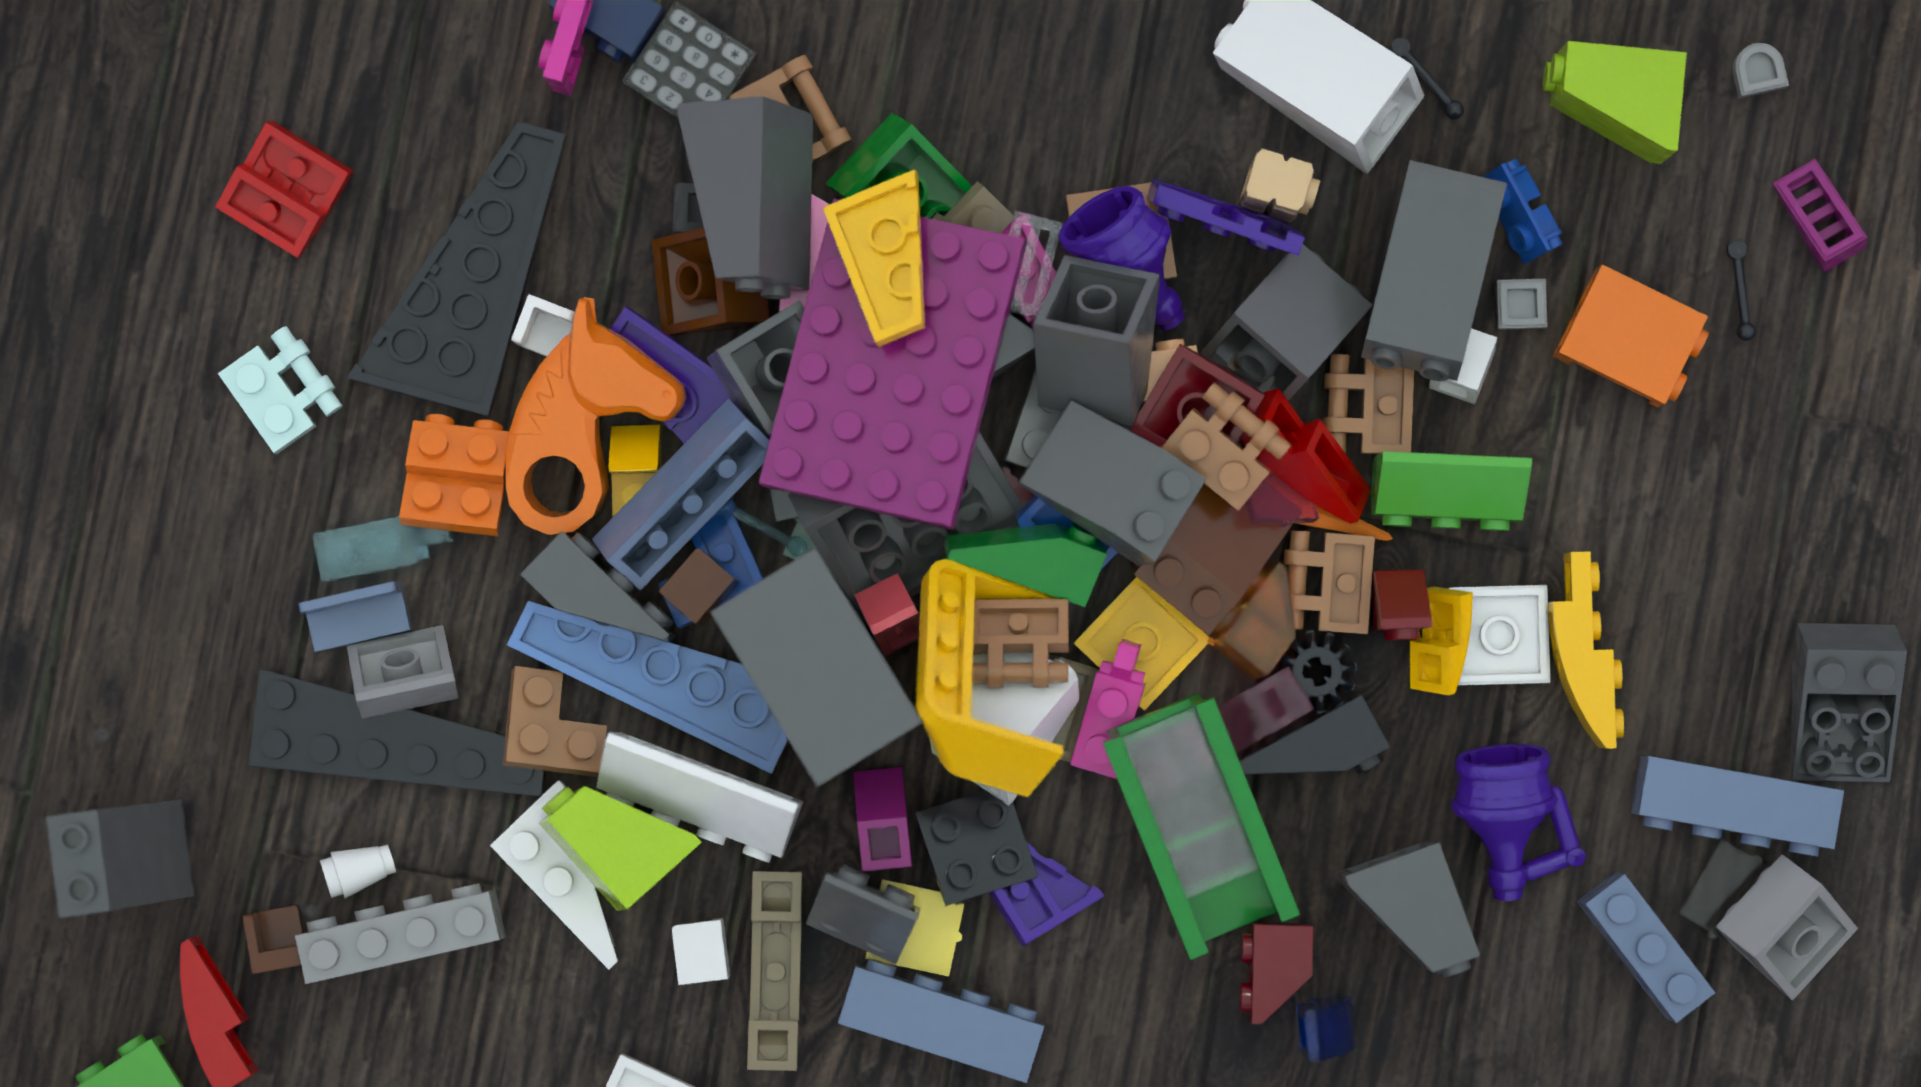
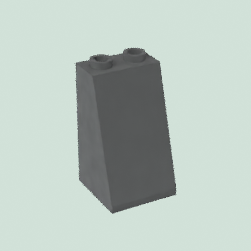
[677,96,813,299]
[1361,160,1507,381]
[46,799,195,918]

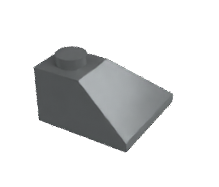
[707,301,804,436]

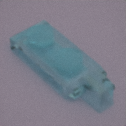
[312,516,453,582]

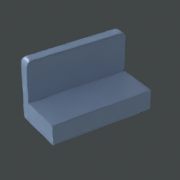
[298,581,413,652]

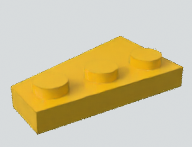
[823,169,925,347]

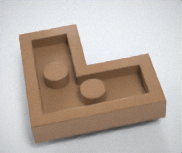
[503,666,607,777]

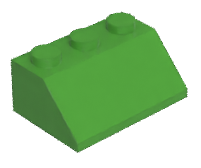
[1370,451,1532,531]

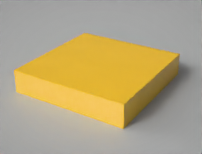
[1073,577,1212,711]

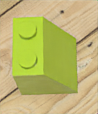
[1543,41,1687,164]
[539,786,701,911]

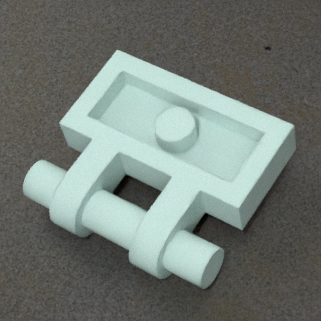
[218,326,342,454]

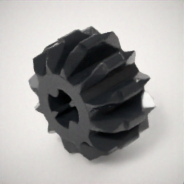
[1273,630,1357,713]

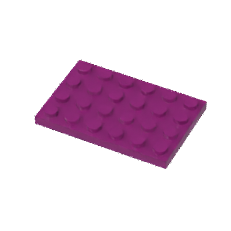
[759,198,1027,530]

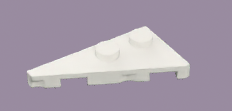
[490,780,618,970]

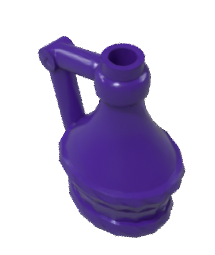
[1058,186,1185,331]
[1450,744,1586,901]

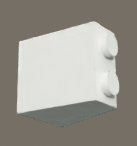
[930,653,1079,806]

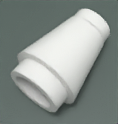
[320,844,396,899]

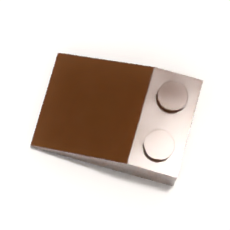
[1129,482,1300,636]

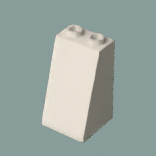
[1213,0,1424,174]

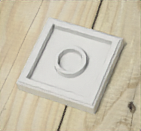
[1448,585,1550,685]

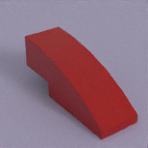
[1240,388,1371,524]
[180,936,259,1087]

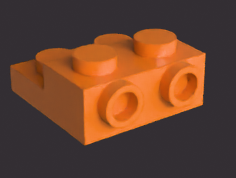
[399,414,509,537]

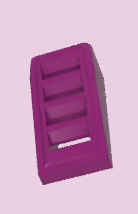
[1773,159,1867,272]

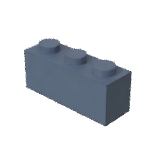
[1576,872,1715,1023]

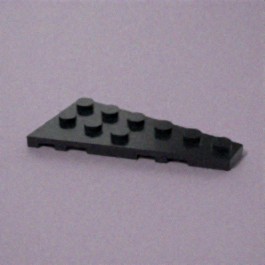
[346,121,567,417]

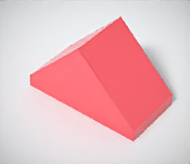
[854,573,920,656]

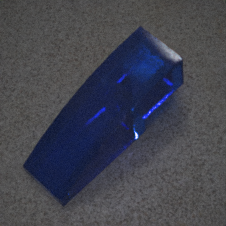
[1297,996,1356,1062]

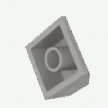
[1716,854,1858,1001]

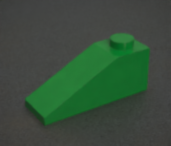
[943,523,1107,607]

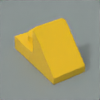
[608,425,662,518]

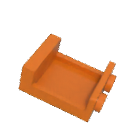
[1552,264,1709,408]

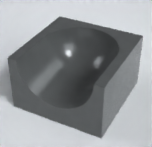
[711,548,923,787]

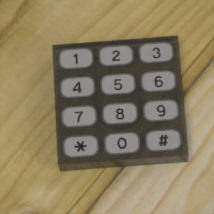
[622,1,757,120]

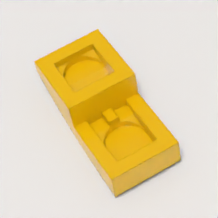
[1410,586,1473,696]

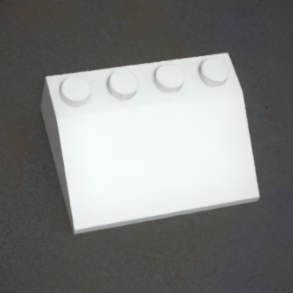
[596,732,804,863]

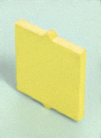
[865,879,964,977]

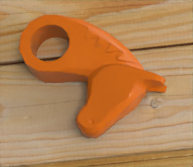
[505,297,687,535]

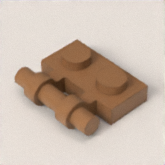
[1323,354,1414,455]
[1162,382,1292,511]
[1280,530,1375,634]
[972,599,1069,688]

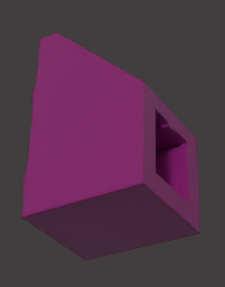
[853,767,912,872]

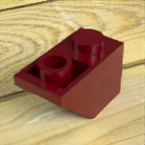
[1371,570,1432,640]
[1240,922,1314,1024]

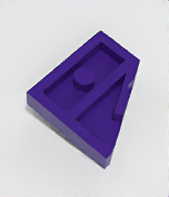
[989,843,1104,947]

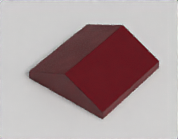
[1129,344,1265,448]

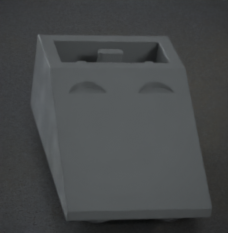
[520,531,676,642]
[1791,623,1907,782]
[806,864,920,964]

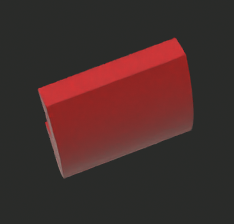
[215,120,354,258]

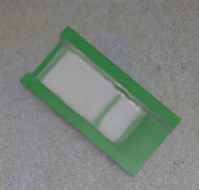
[1102,693,1300,960]

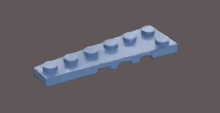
[507,601,789,774]

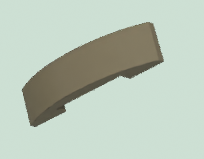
[747,871,802,1071]

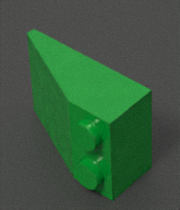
[825,113,972,219]

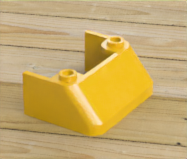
[916,559,1063,797]

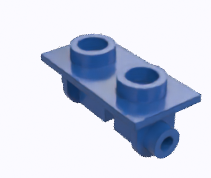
[1483,158,1562,265]

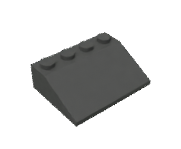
[788,431,1023,624]

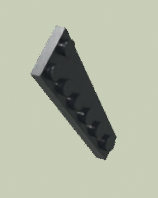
[248,669,546,796]

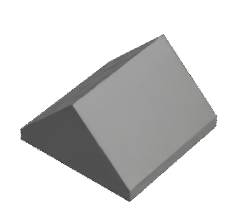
[347,625,459,719]

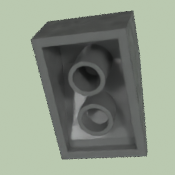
[1017,400,1207,566]

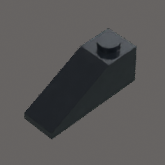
[1239,695,1390,774]

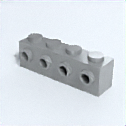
[295,883,506,984]

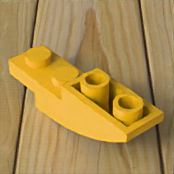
[1548,551,1624,749]

